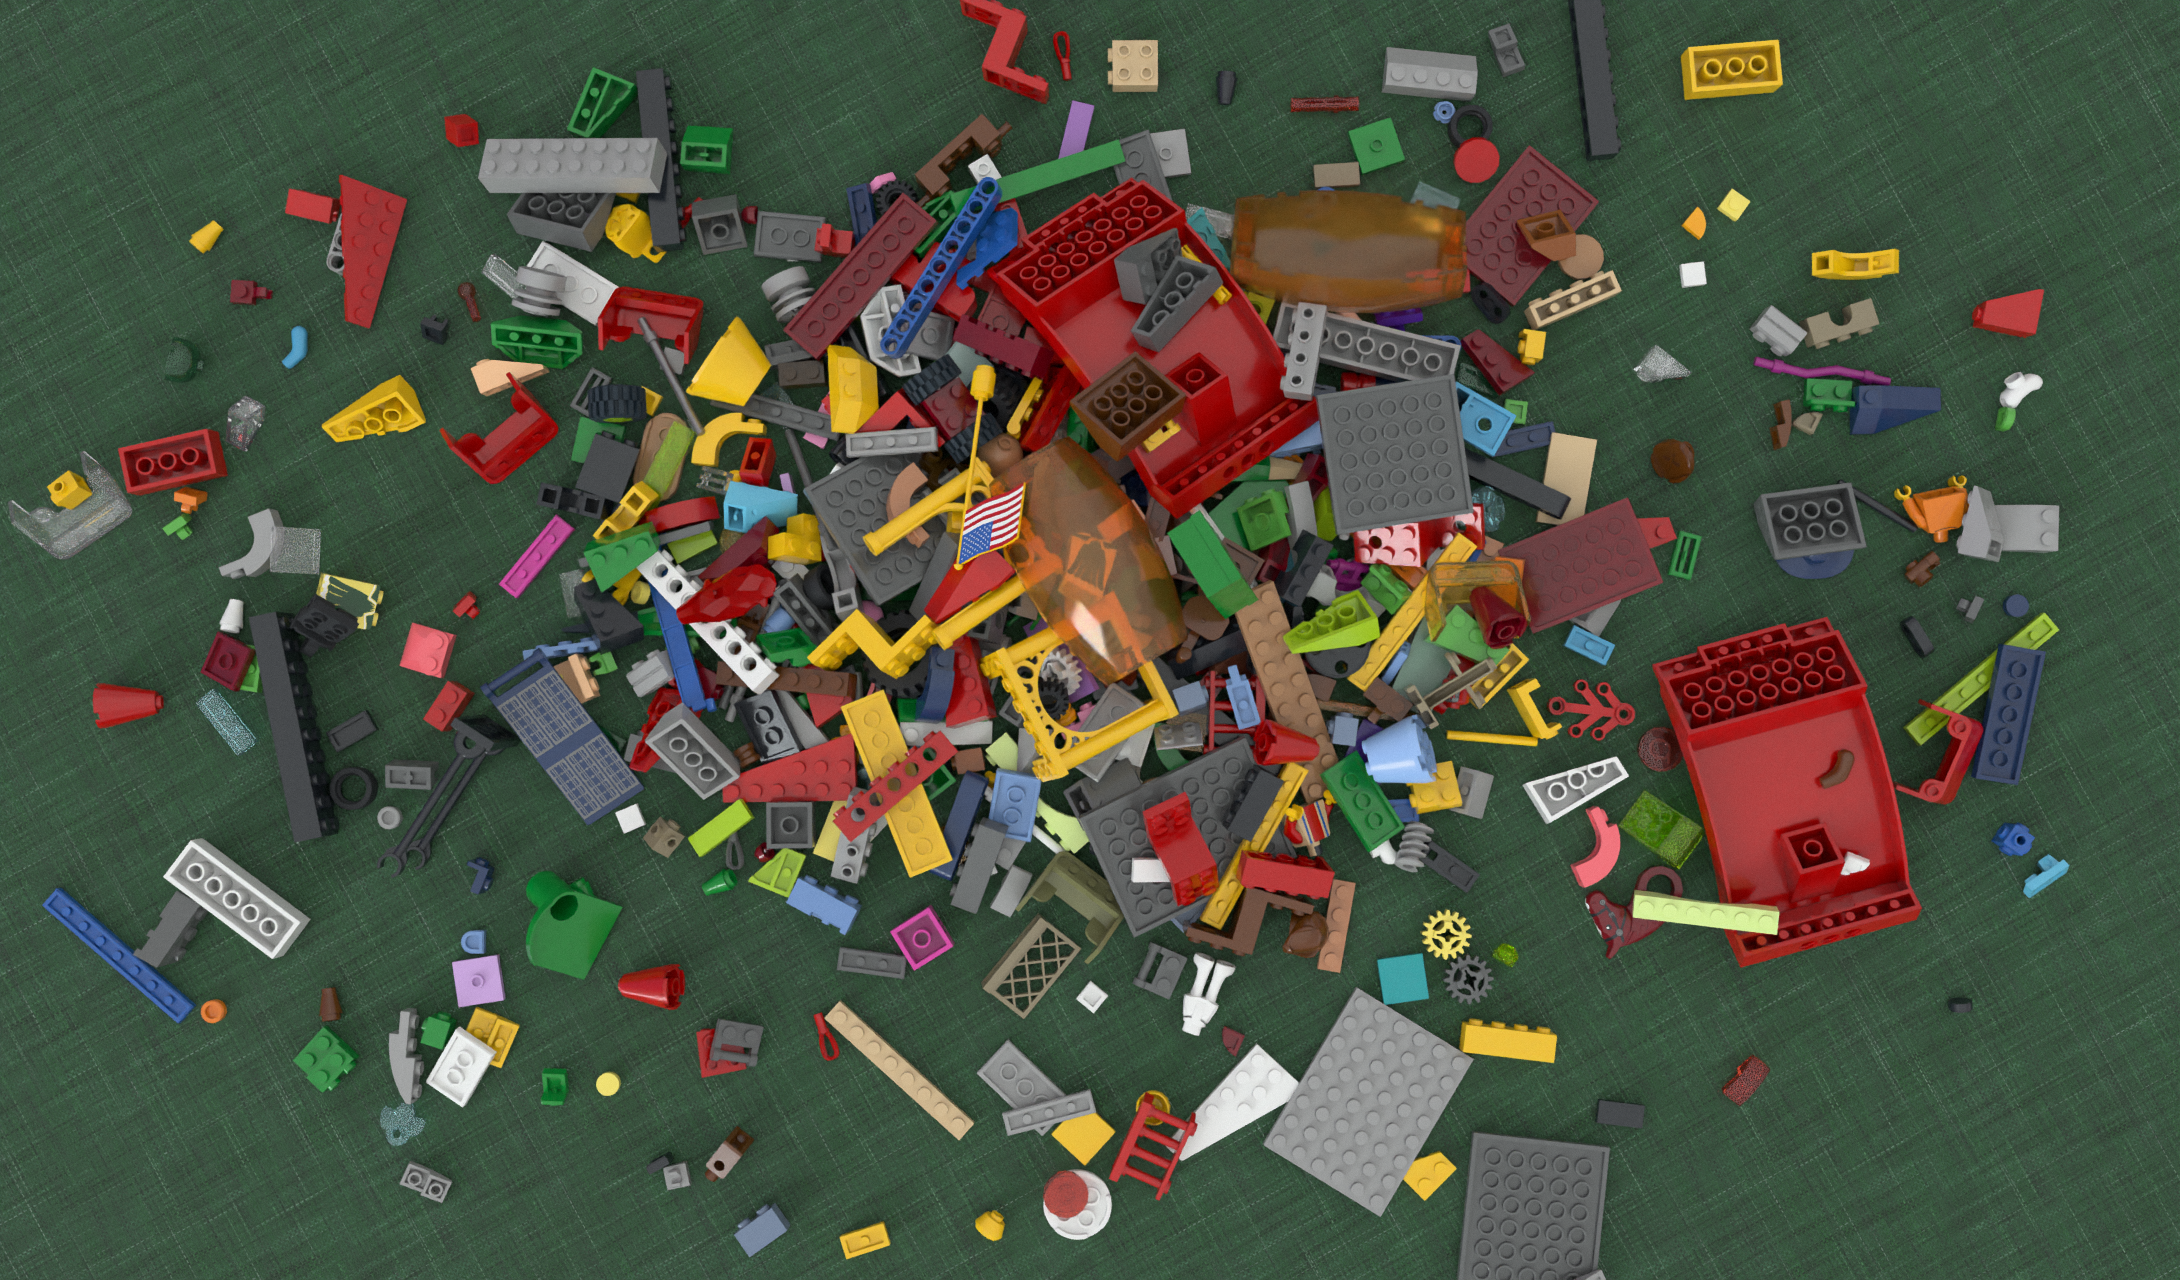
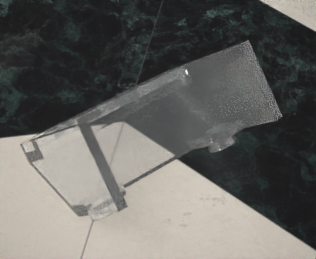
[8,451,132,559]

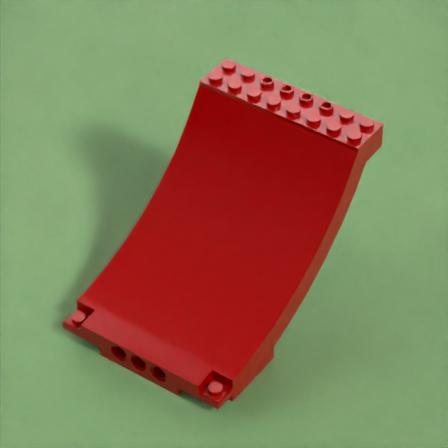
[987,177,1319,519]
[1652,617,1922,968]

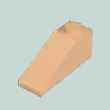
[471,359,549,396]

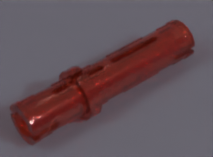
[1290,95,1359,113]

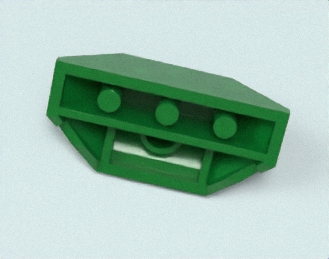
[491,315,583,369]

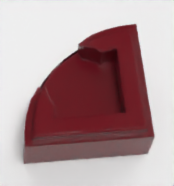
[1222,1025,1245,1056]

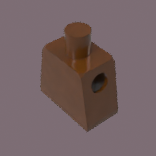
[705,1126,754,1182]

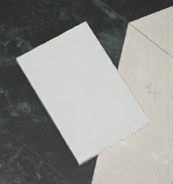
[426,1027,497,1107]

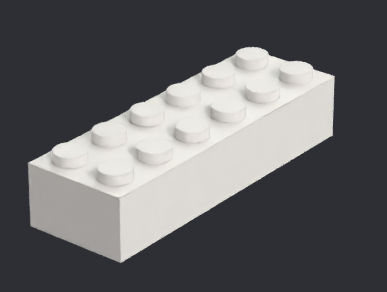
[164,838,311,959]

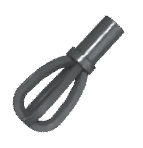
[726,831,744,870]

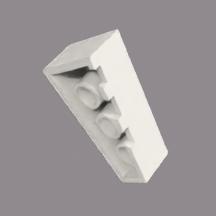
[1522,756,1629,824]

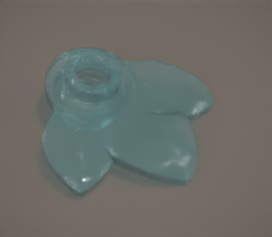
[380,1102,426,1146]

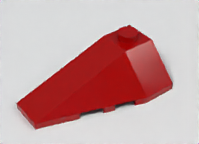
[924,550,1016,624]
[629,687,703,772]

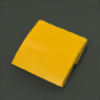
[466,1007,519,1068]

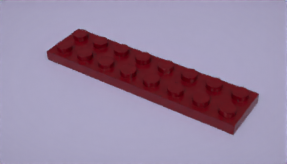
[783,193,938,361]

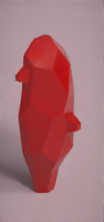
[676,564,777,624]

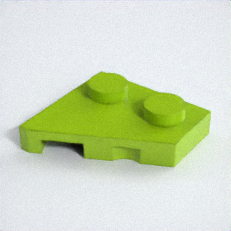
[748,848,807,898]

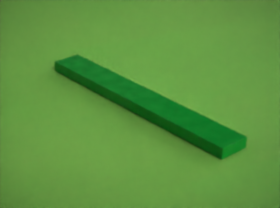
[949,139,1125,217]

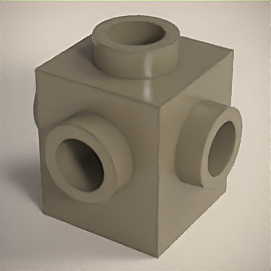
[643,817,685,858]

